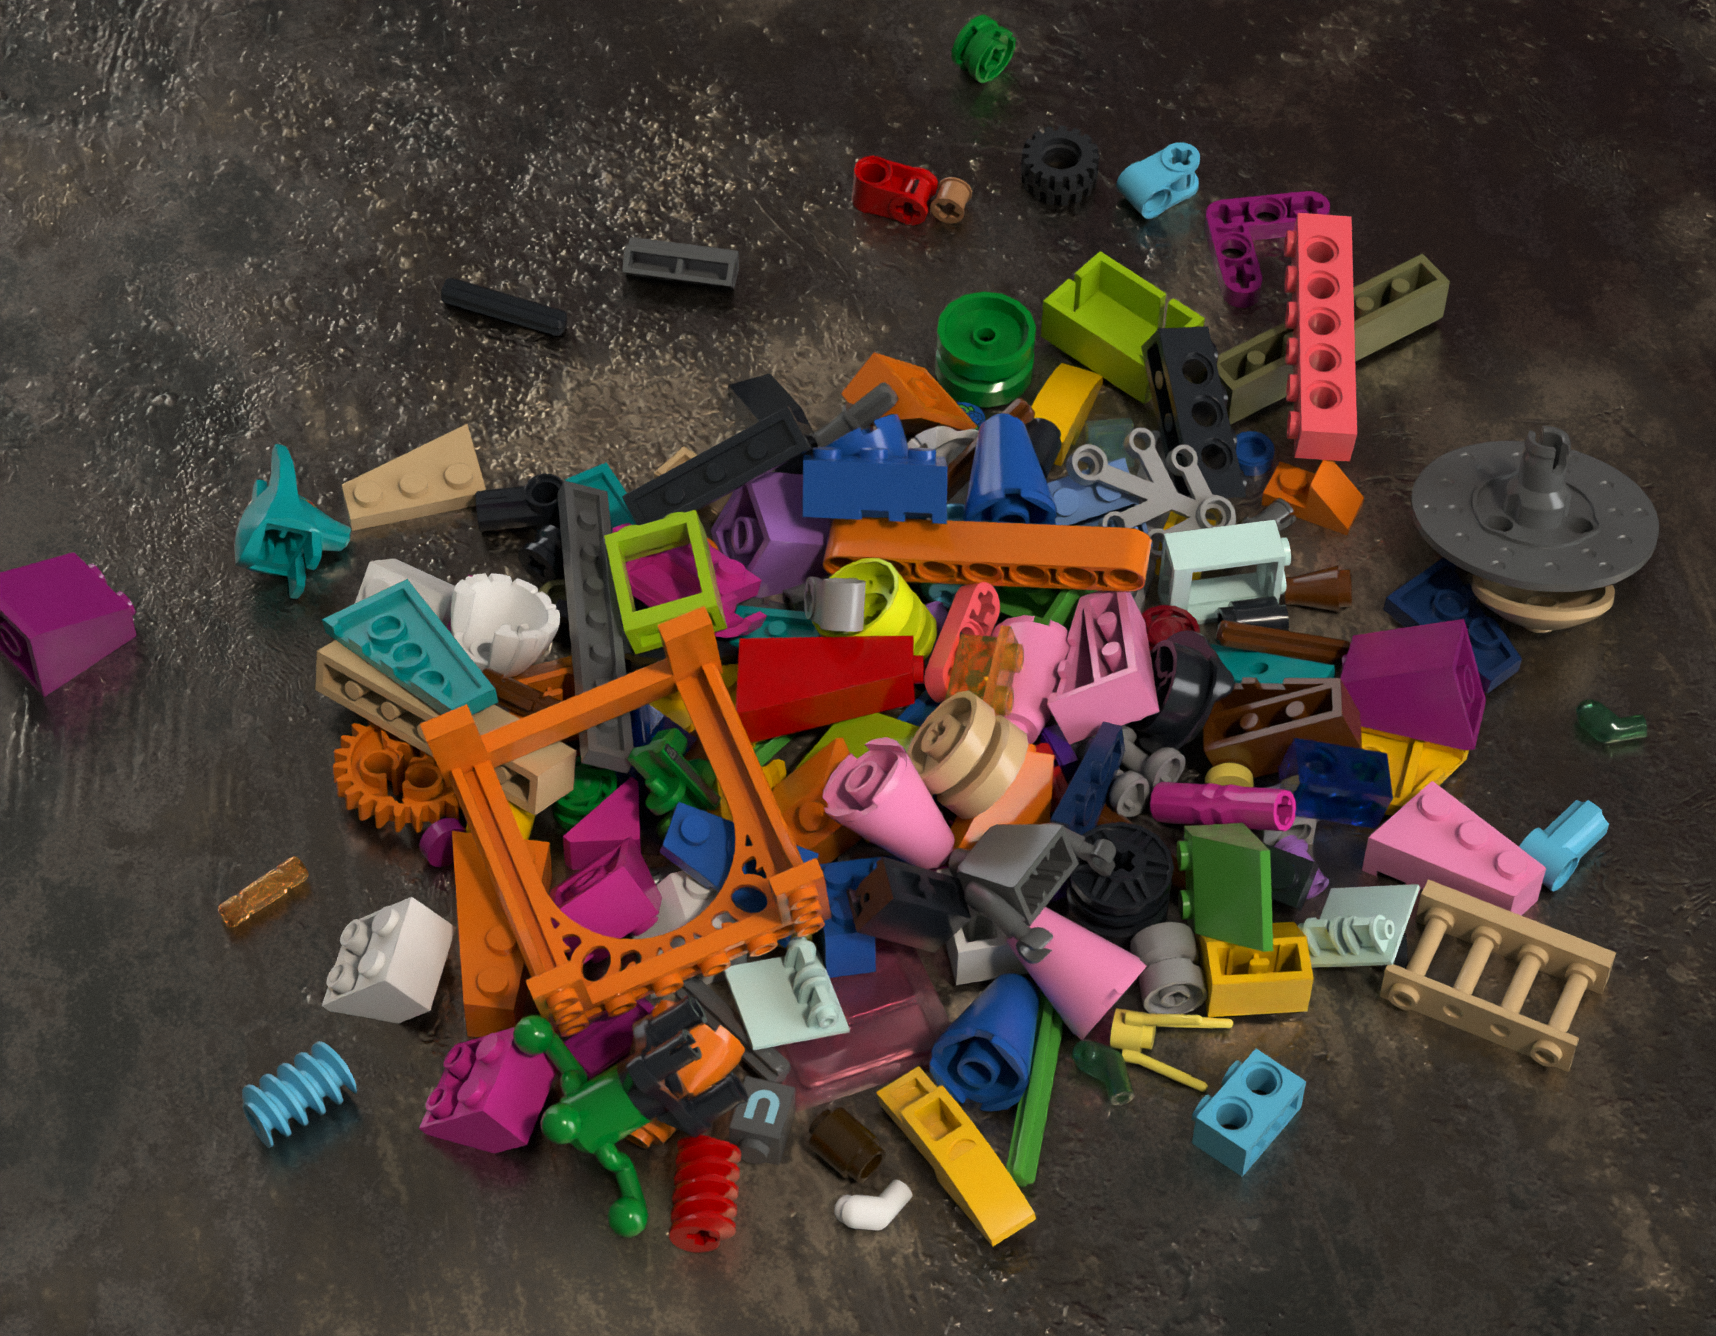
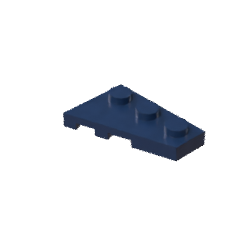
[1383,557,1522,694]
[1050,721,1125,835]

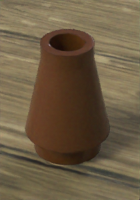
[1284,565,1352,612]

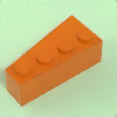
[452,831,552,1037]

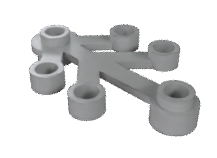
[1066,427,1236,560]

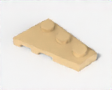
[342,424,486,531]

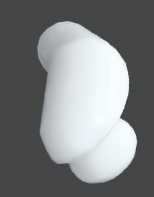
[834,1179,913,1231]

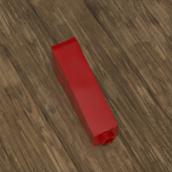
[736,636,924,743]

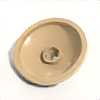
[1472,574,1615,633]

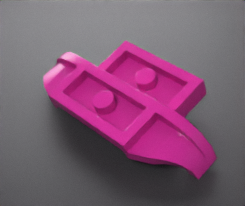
[612,522,767,638]

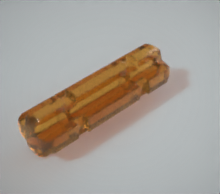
[217,856,309,928]

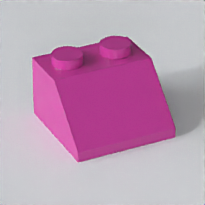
[549,836,662,964]

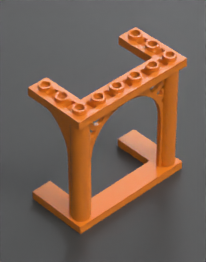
[420,606,832,1037]

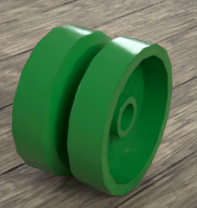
[935,291,1036,408]

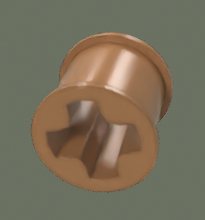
[930,177,972,224]

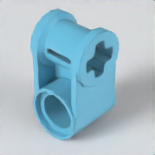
[1116,142,1200,219]

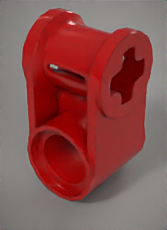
[852,156,939,225]

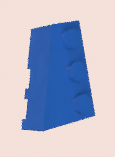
[803,447,948,524]

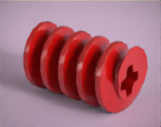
[669,1135,741,1253]

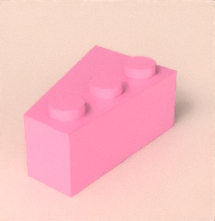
[1047,591,1159,744]
[1362,781,1546,916]

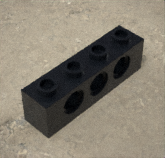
[1141,326,1247,515]

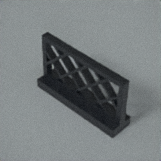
[622,406,816,525]

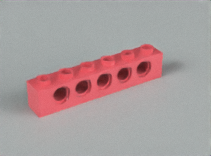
[1284,213,1357,462]

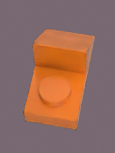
[1261,460,1364,535]

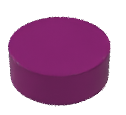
[419,818,467,867]

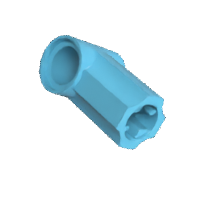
[1519,800,1609,892]

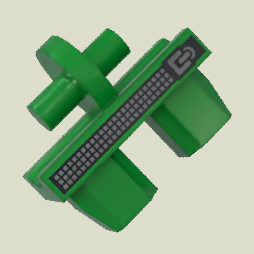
[627,728,722,815]

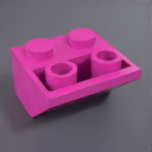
[419,1027,558,1154]

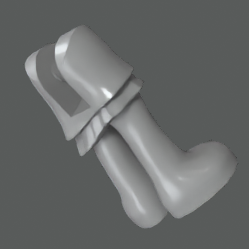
[1045,715,1186,817]

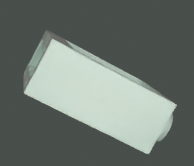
[1158,520,1291,625]

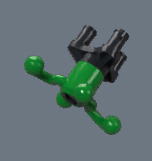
[513,994,748,1238]

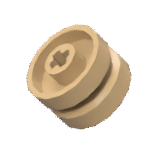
[907,690,1028,819]

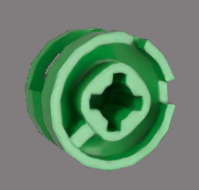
[951,14,1016,83]
[551,756,618,831]

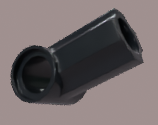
[476,474,564,532]

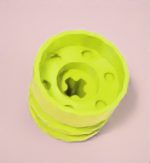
[812,558,937,660]

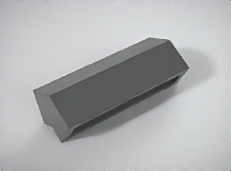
[622,237,739,290]

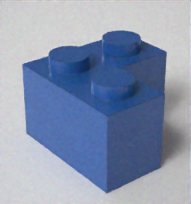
[818,855,908,978]

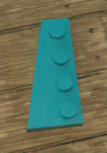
[322,579,498,715]

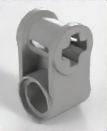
[804,577,866,632]

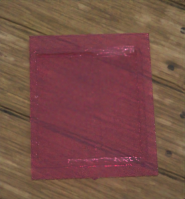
[774,938,951,1112]

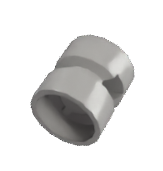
[1130,922,1208,1014]

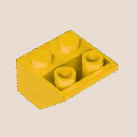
[1195,922,1314,1017]

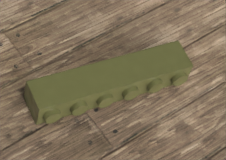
[1217,253,1450,425]

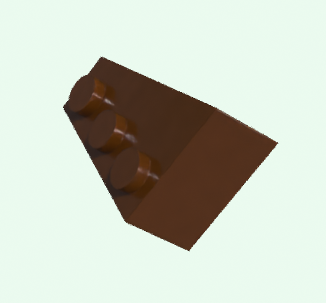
[1203,677,1362,778]

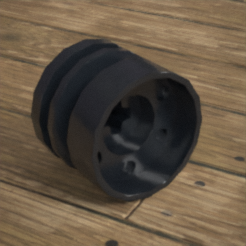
[1064,822,1174,953]

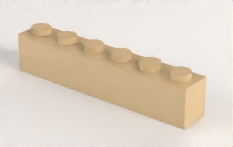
[315,640,577,815]

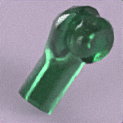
[1576,699,1647,744]
[1072,1039,1135,1105]

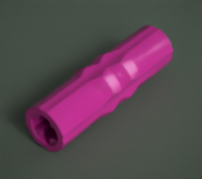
[1150,782,1296,831]

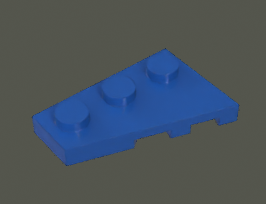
[660,802,819,948]

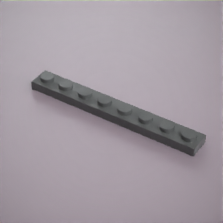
[557,481,634,773]

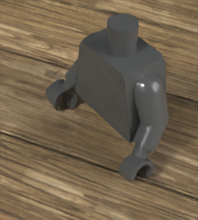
[949,822,1116,964]

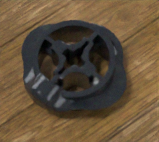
[1128,630,1235,753]

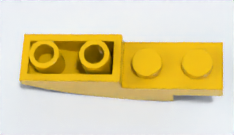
[876,1066,1036,1246]

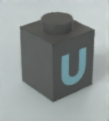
[729,1076,796,1166]

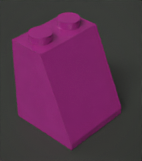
[0,552,136,697]
[1340,619,1486,751]

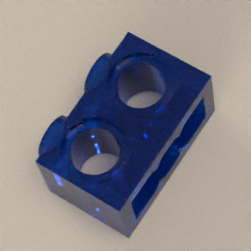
[1278,738,1393,829]

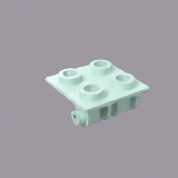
[1298,884,1420,968]
[723,936,850,1050]

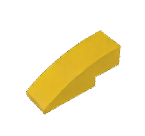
[1031,363,1104,466]

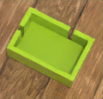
[1041,251,1205,405]

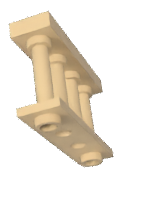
[1379,879,1616,1072]

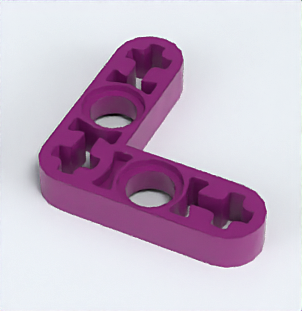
[1204,191,1330,308]

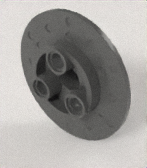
[1410,426,1659,592]

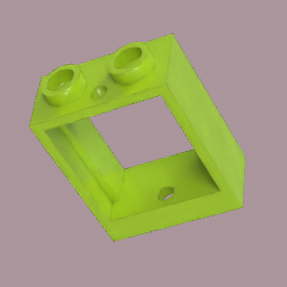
[604,510,727,654]

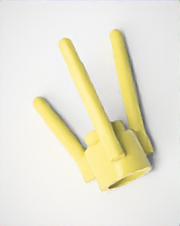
[1110,1008,1233,1092]

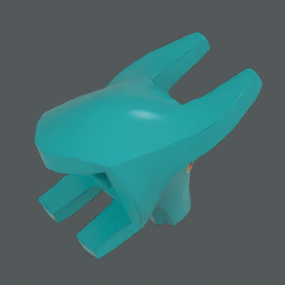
[235,444,351,599]

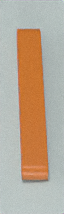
[823,517,1152,592]

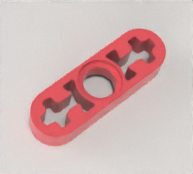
[924,582,1000,703]

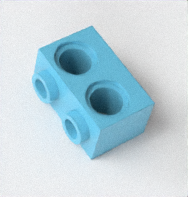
[1191,1048,1306,1177]

